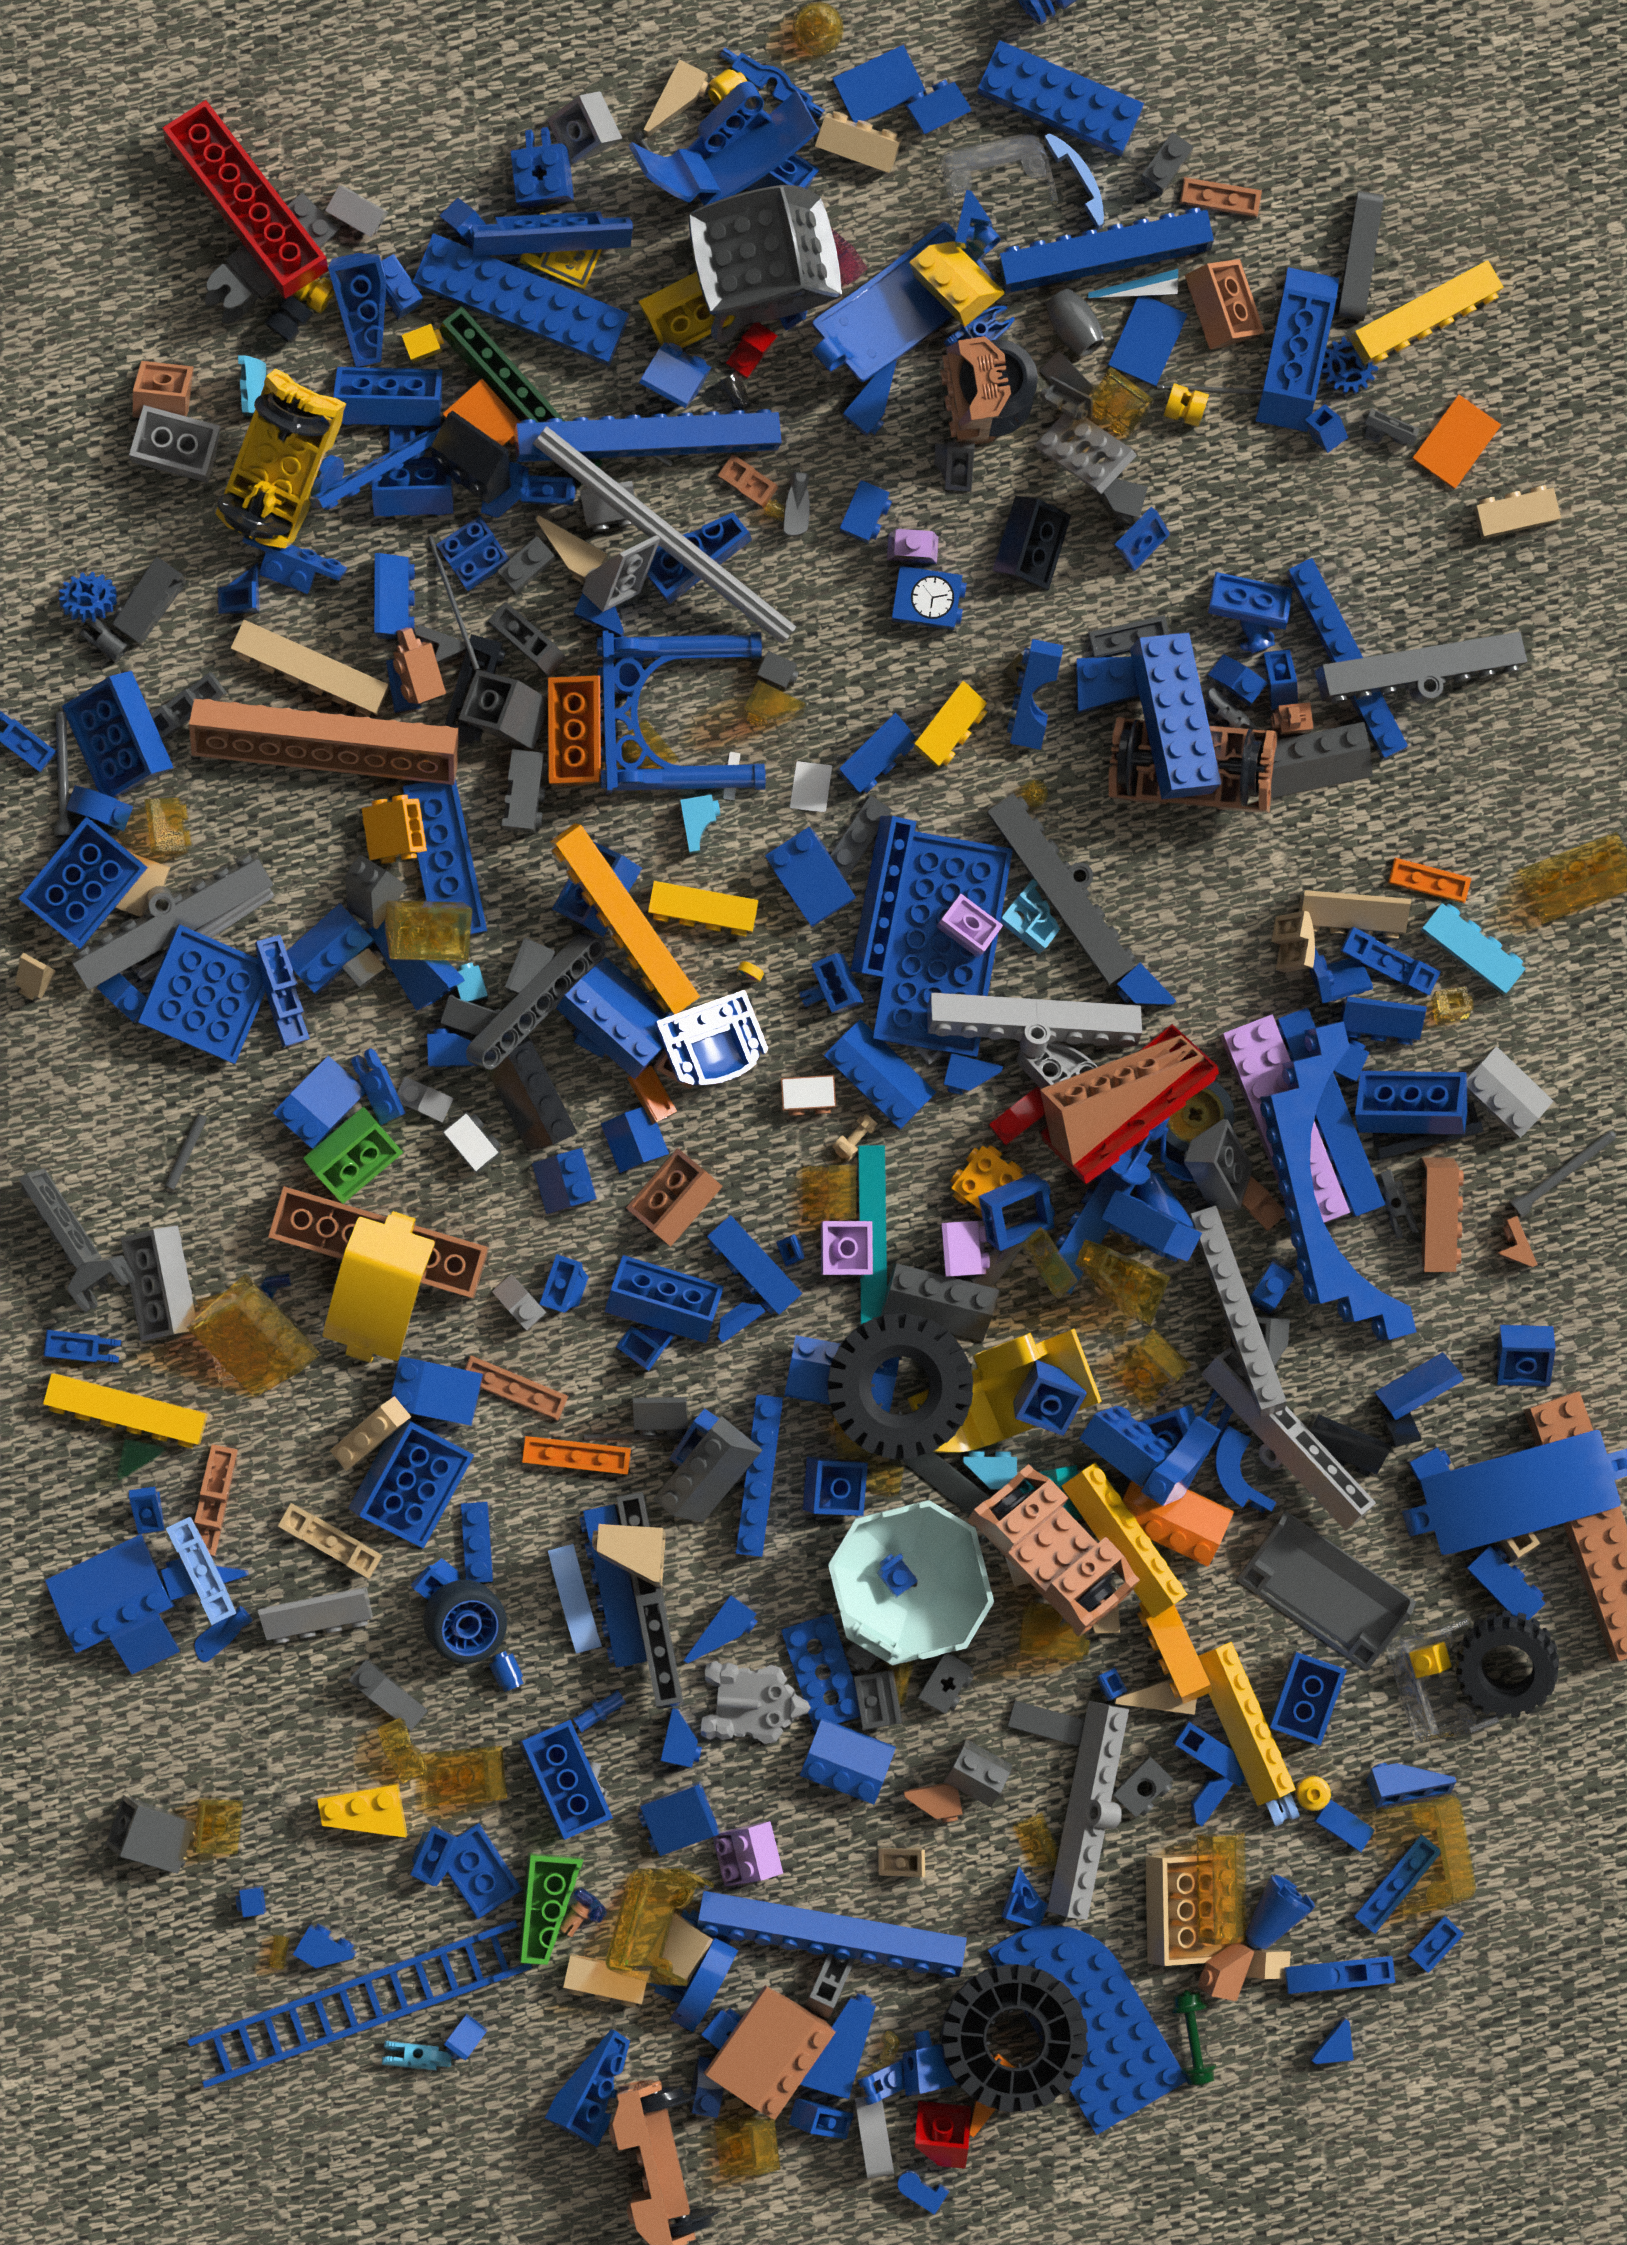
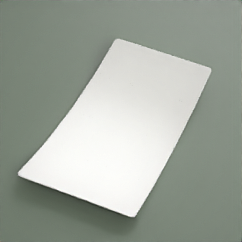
[723,752,832,812]

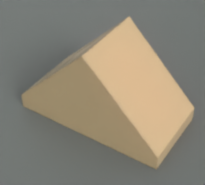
[1246,1949,1291,1979]

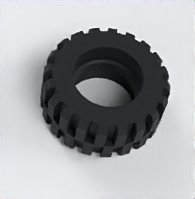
[1456,1611,1559,1718]

